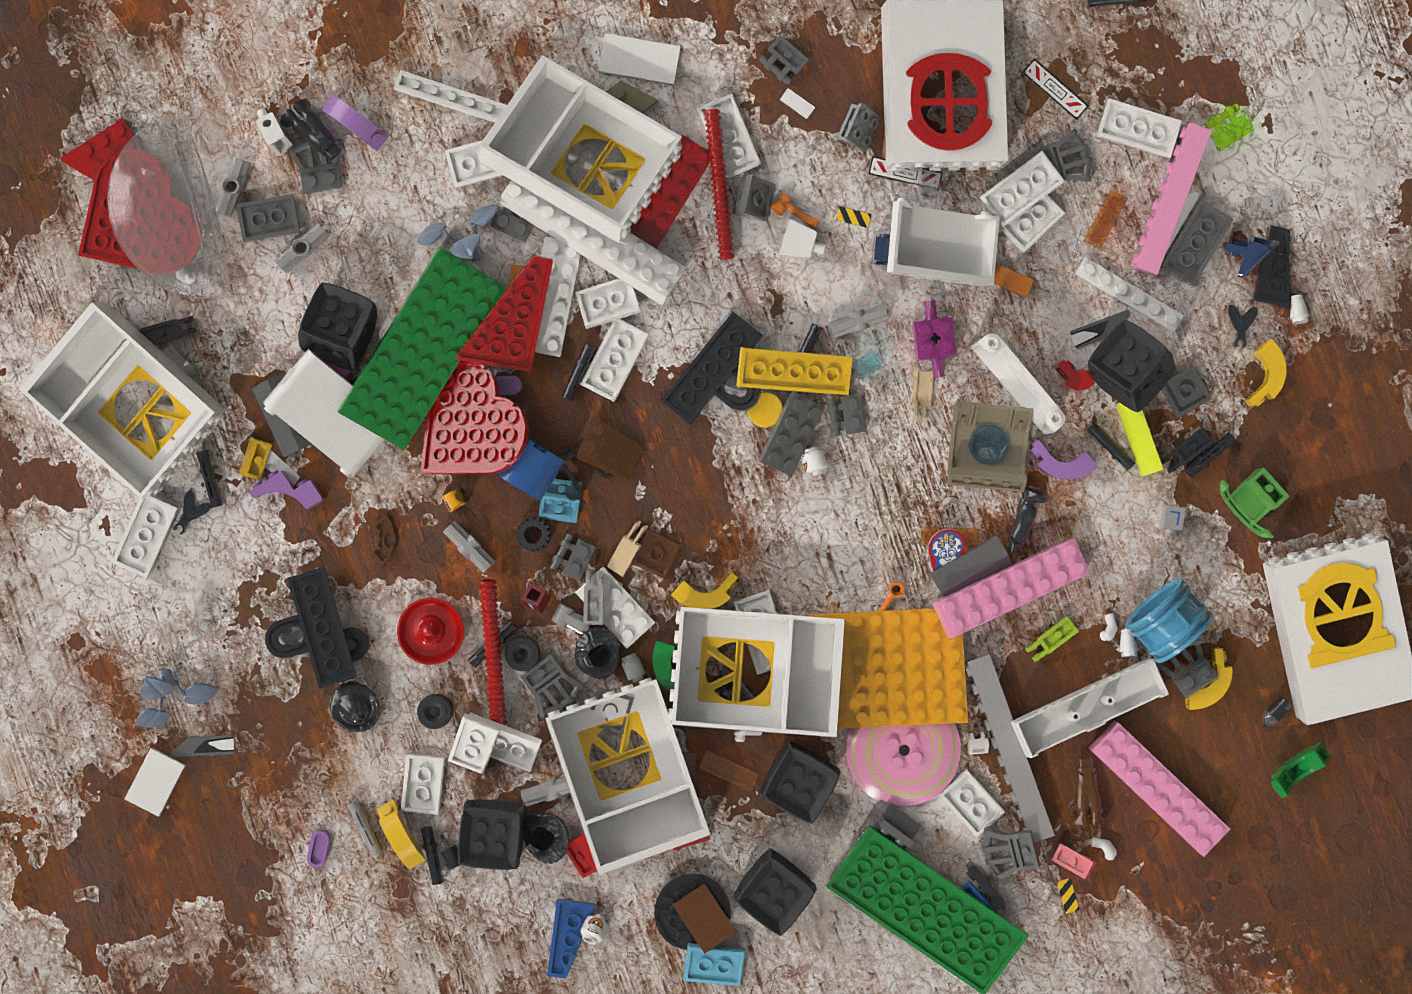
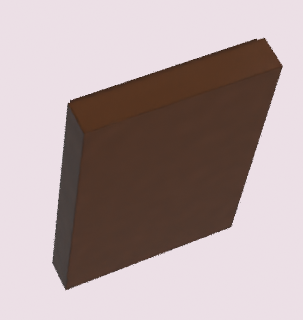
[673,883,737,954]

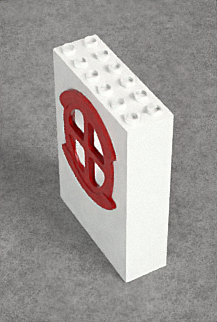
[881,0,1008,172]

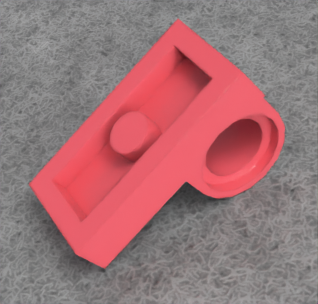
[1052,843,1096,879]

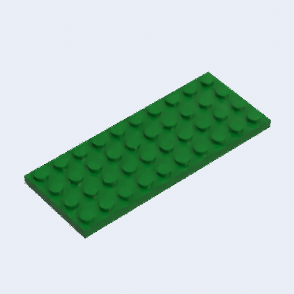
[337,246,506,450]
[826,825,1029,994]

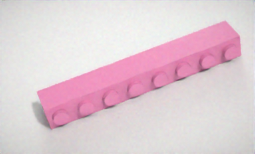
[1131,122,1212,277]

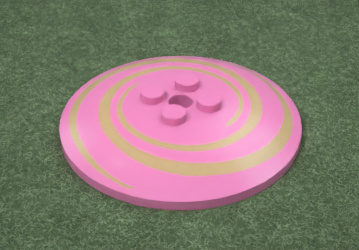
[846,723,961,806]

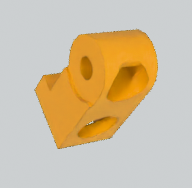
[442,488,467,512]

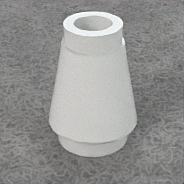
[1290,295,1309,324]
[1119,629,1138,657]

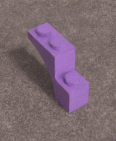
[249,470,325,510]

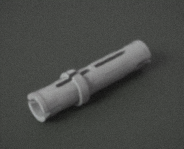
[347,799,383,856]

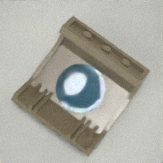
[947,401,1033,492]

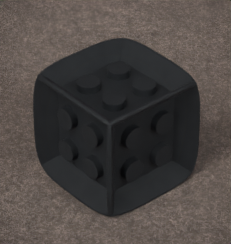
[298,282,378,370]
[1088,320,1175,413]
[760,740,841,824]
[458,799,526,870]
[733,848,817,936]

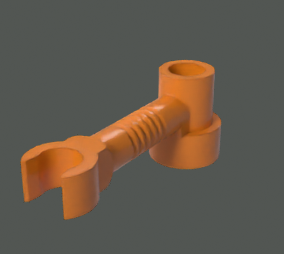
[770,192,820,230]
[878,581,905,611]

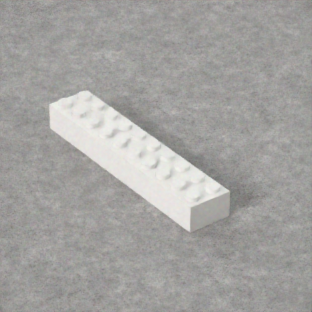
[500,180,685,306]

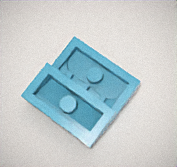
[539,479,582,523]

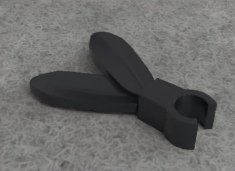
[1228,305,1258,348]
[173,490,211,535]

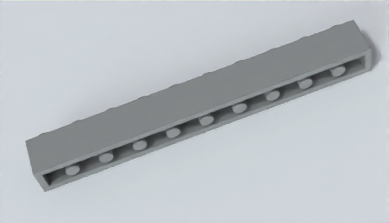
[965,653,1055,843]

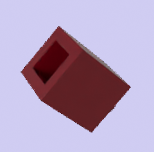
[521,583,551,614]

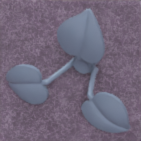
[417,205,499,262]
[136,669,219,728]

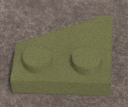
[605,80,658,113]

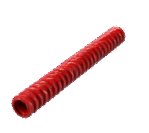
[704,109,735,260]
[479,579,507,726]

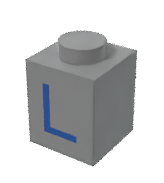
[1159,505,1186,534]

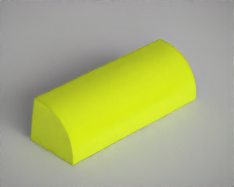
[1115,403,1164,476]

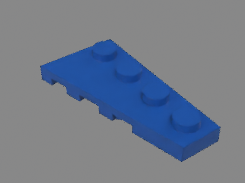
[547,899,595,979]

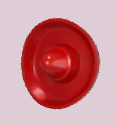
[397,598,464,665]

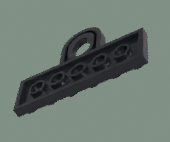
[660,312,763,425]
[265,567,357,689]

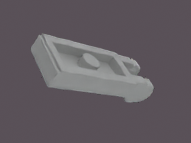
[583,570,604,625]

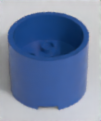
[497,438,565,501]

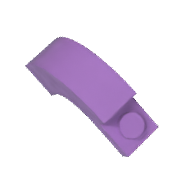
[321,94,389,152]
[1030,439,1098,479]

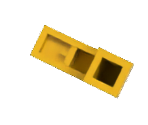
[1245,339,1286,407]
[671,572,738,609]
[1185,647,1232,710]
[377,800,426,870]

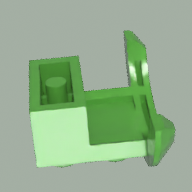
[1220,468,1289,538]

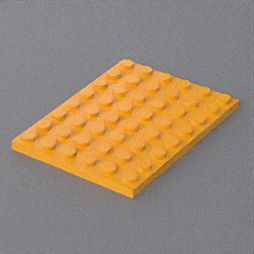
[808,609,968,729]

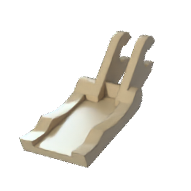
[911,369,933,426]
[607,521,648,577]

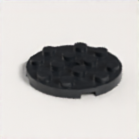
[654,873,731,951]

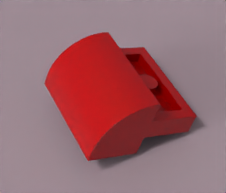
[1052,359,1095,392]
[567,832,597,878]

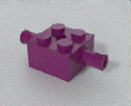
[912,300,957,378]

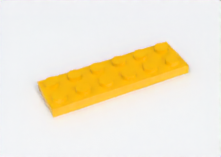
[736,347,853,395]

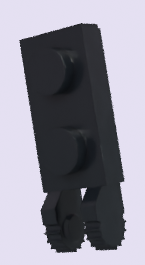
[139,316,197,345]
[1160,427,1214,474]
[965,862,1005,910]

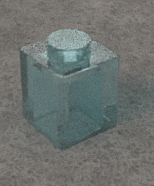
[852,351,883,380]

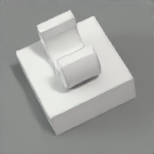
[968,732,989,755]

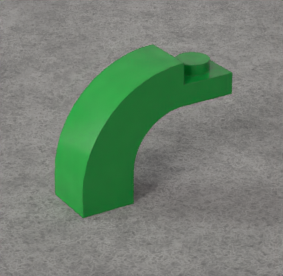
[653,640,675,692]
[1271,742,1332,798]

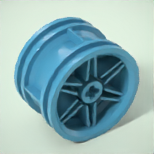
[1125,578,1214,663]

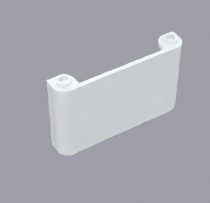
[887,198,1000,286]
[970,333,1065,435]
[263,349,385,477]

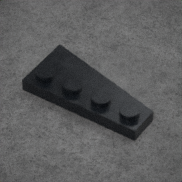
[1252,225,1291,309]

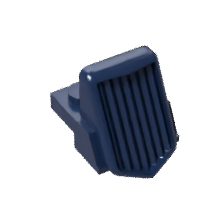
[1226,235,1279,278]

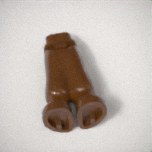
[1070,759,1107,825]

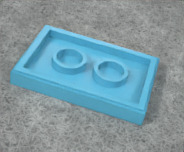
[683,943,745,986]

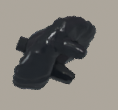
[574,627,621,679]
[330,681,381,733]
[523,813,570,864]

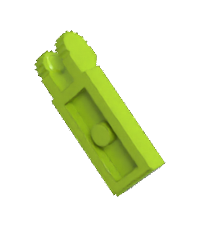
[1025,615,1079,662]

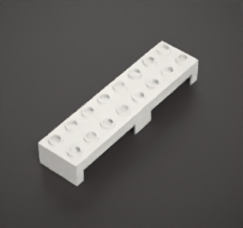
[1010,658,1169,758]

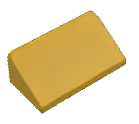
[239,437,272,480]

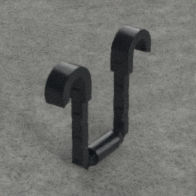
[560,445,614,501]

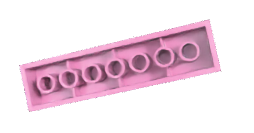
[932,538,1090,638]
[1088,720,1230,857]

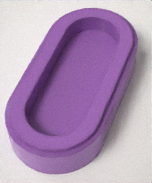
[495,376,522,396]
[307,829,331,868]

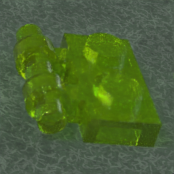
[1204,103,1254,152]

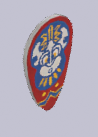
[928,529,965,571]

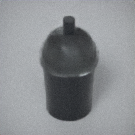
[1261,696,1292,728]
[438,834,460,870]

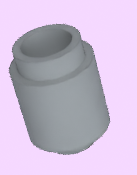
[621,653,646,683]

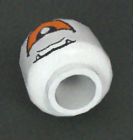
[801,447,828,476]
[580,914,609,945]

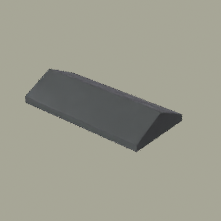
[252,372,313,458]
[930,535,1012,597]

